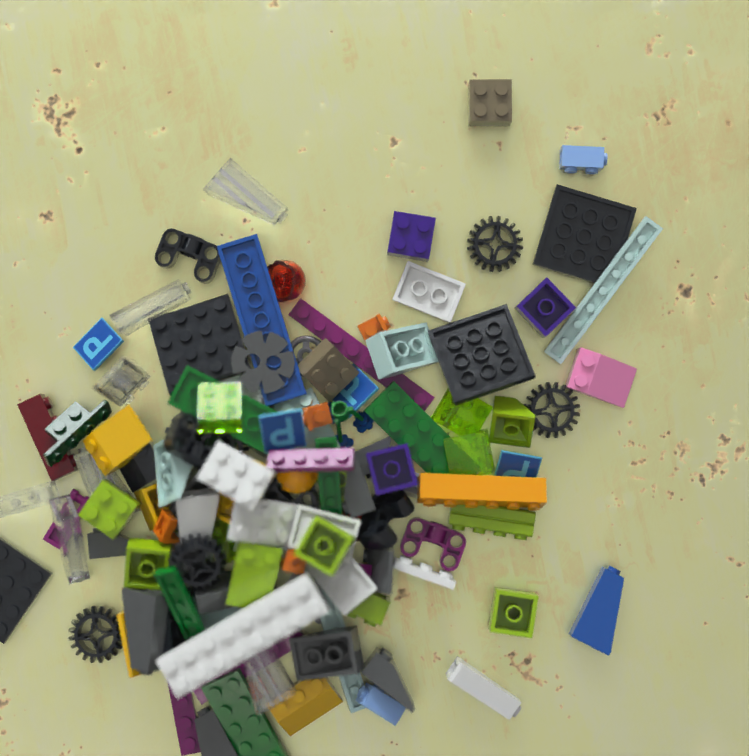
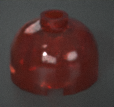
[267,260,306,302]

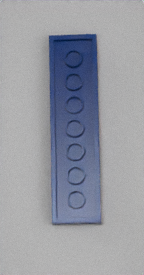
[217,234,307,406]

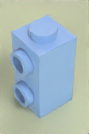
[559,145,608,174]
[355,682,406,726]

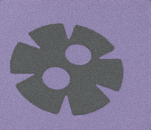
[231,331,295,394]

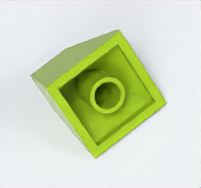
[489,395,535,448]

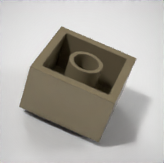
[468,79,512,126]
[298,338,359,402]

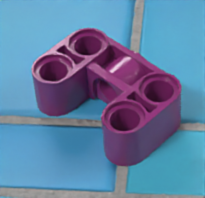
[400,517,466,571]

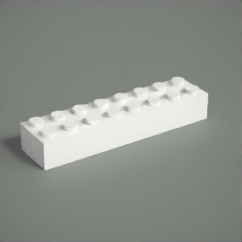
[156,571,331,699]

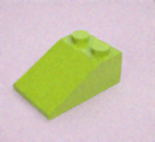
[226,541,282,608]

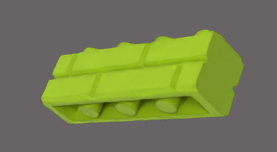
[448,505,536,540]

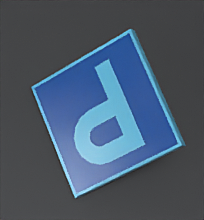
[73,318,124,371]
[332,363,379,418]
[259,409,307,454]
[494,450,542,478]

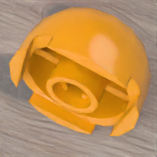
[277,472,318,494]

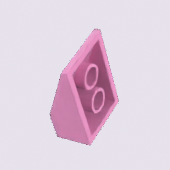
[565,347,637,408]

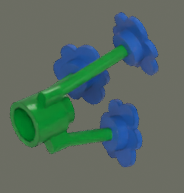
[328,401,374,448]

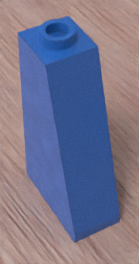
[569,566,624,656]

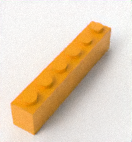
[417,473,547,511]

